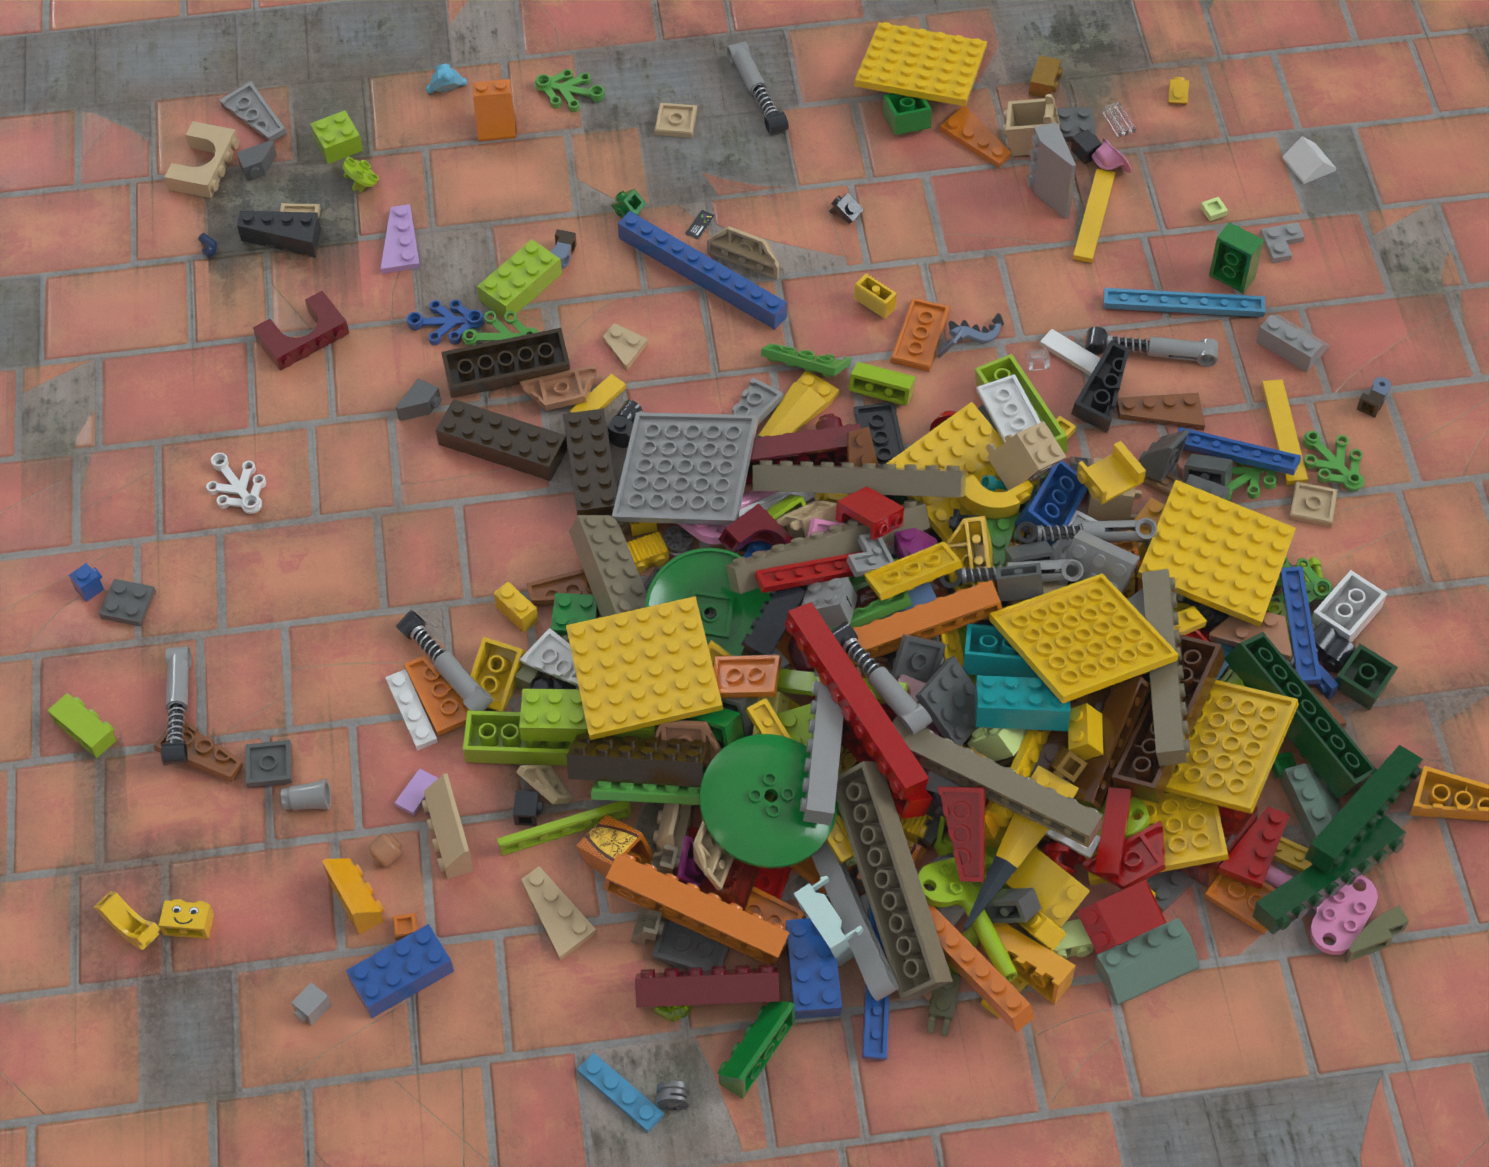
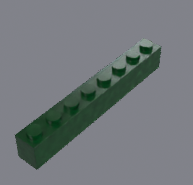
[1304,745,1423,874]
[1253,815,1406,934]

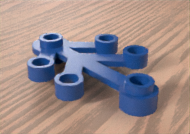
[406,299,485,345]

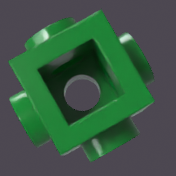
[611,189,646,218]

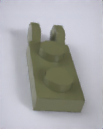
[927,973,961,1036]

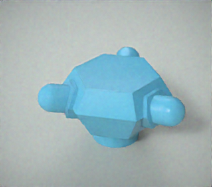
[426,64,467,94]

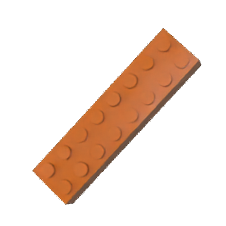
[603,853,790,967]

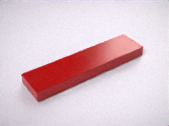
[1094,787,1133,877]

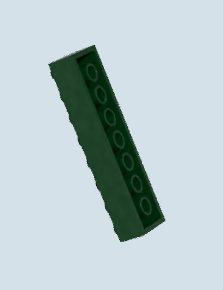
[1224,632,1377,799]

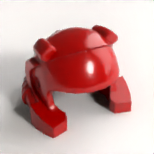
[1040,842,1086,877]

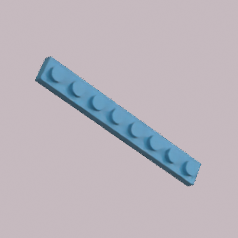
[1103,288,1265,317]

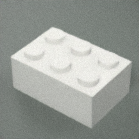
[1311,570,1387,643]

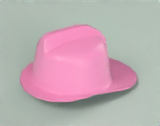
[1092,138,1132,173]

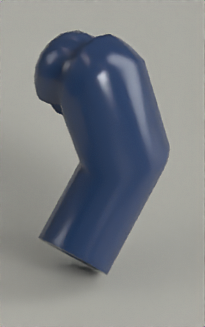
[198,233,217,257]

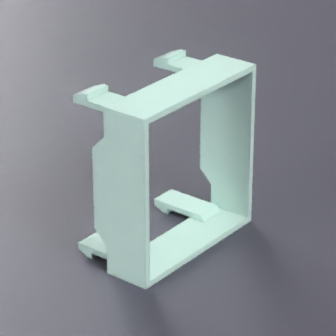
[794,876,863,967]

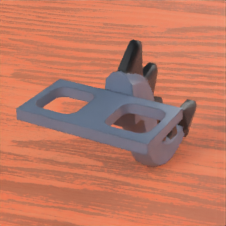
[938,313,1004,358]

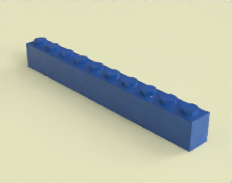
[618,211,787,330]

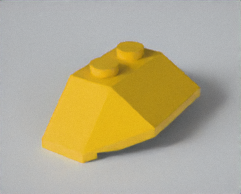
[946,516,996,591]

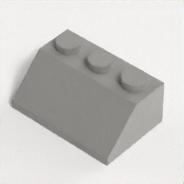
[1256,315,1330,372]

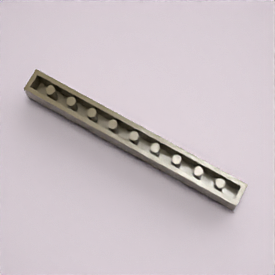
[753,460,966,497]
[726,499,930,594]
[1142,569,1191,766]
[892,716,1103,848]

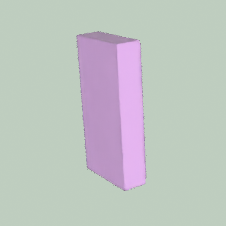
[395,768,438,816]

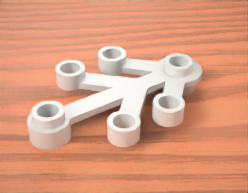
[206,453,266,514]

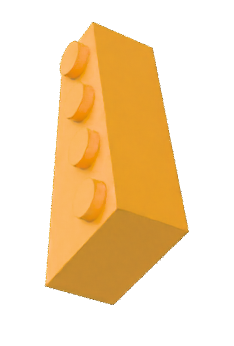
[1409,766,1489,821]
[980,923,1076,1005]

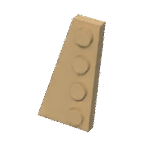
[521,866,597,961]

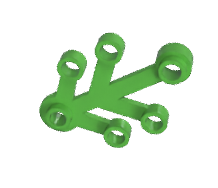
[534,69,605,112]
[462,311,539,346]
[1302,431,1365,492]
[1227,462,1277,501]
[1270,557,1333,603]

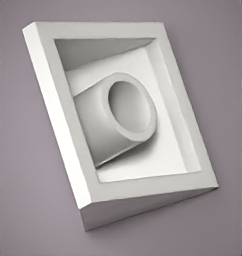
[1282,137,1336,184]

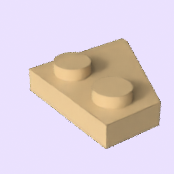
[603,323,648,370]
[516,765,573,804]

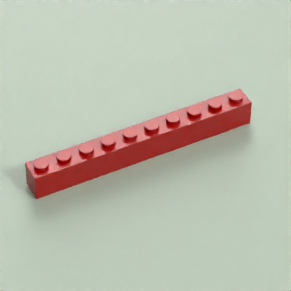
[785,602,929,800]

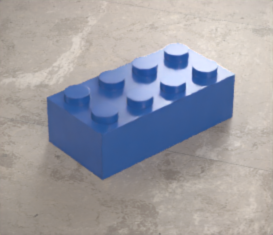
[1015,461,1088,546]
[785,918,842,1019]
[346,924,454,1018]

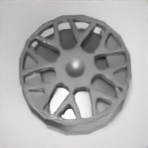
[663,525,693,558]
[656,1080,690,1111]

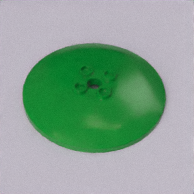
[645,548,772,656]
[699,734,838,868]

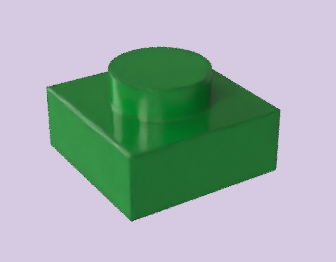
[1272,752,1297,779]

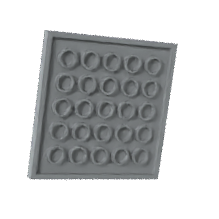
[612,412,758,525]

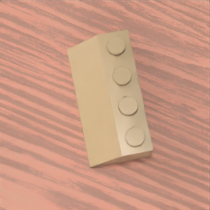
[422,773,474,879]

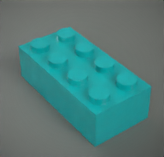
[963,624,1040,678]
[975,675,1071,731]

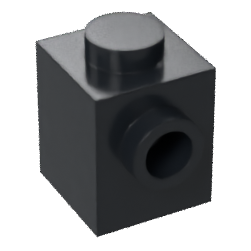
[1071,129,1102,164]
[513,789,543,826]

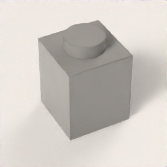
[291,982,331,1025]

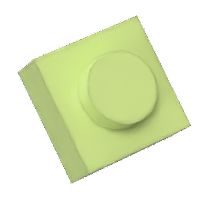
[1200,197,1228,221]

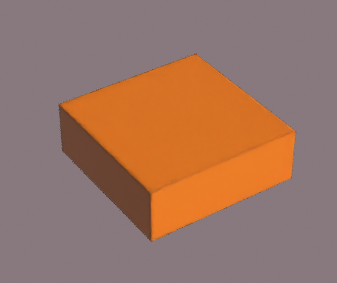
[392,913,418,940]

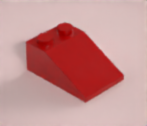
[1077,880,1167,954]

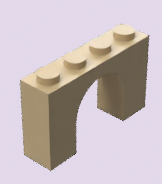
[164,121,239,198]

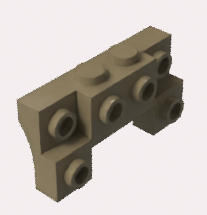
[631,844,681,946]

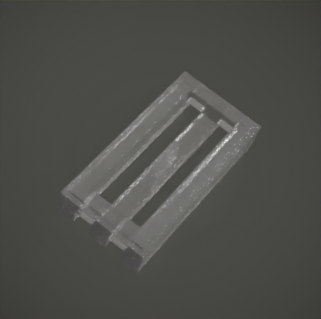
[1102,102,1136,138]

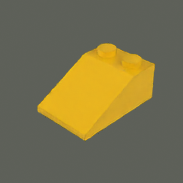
[471,637,527,712]
[1006,847,1090,927]

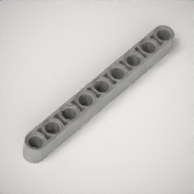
[811,841,899,1001]

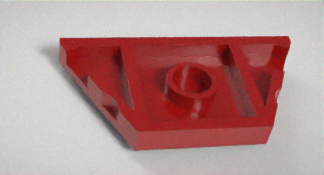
[1082,821,1166,890]

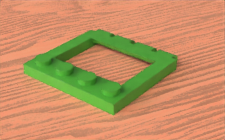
[830,557,912,631]

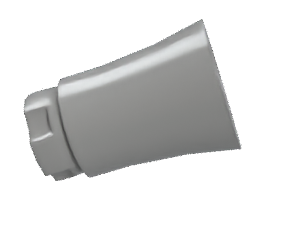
[281,778,331,811]

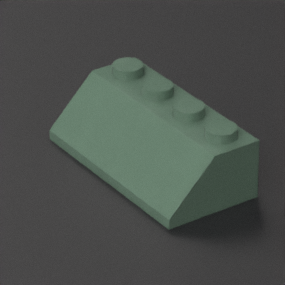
[1280,763,1342,844]
[1094,918,1199,1006]

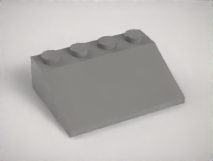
[1026,122,1076,218]

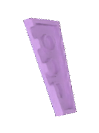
[380,204,420,274]

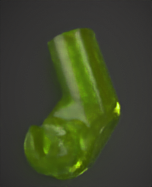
[654,1005,690,1022]

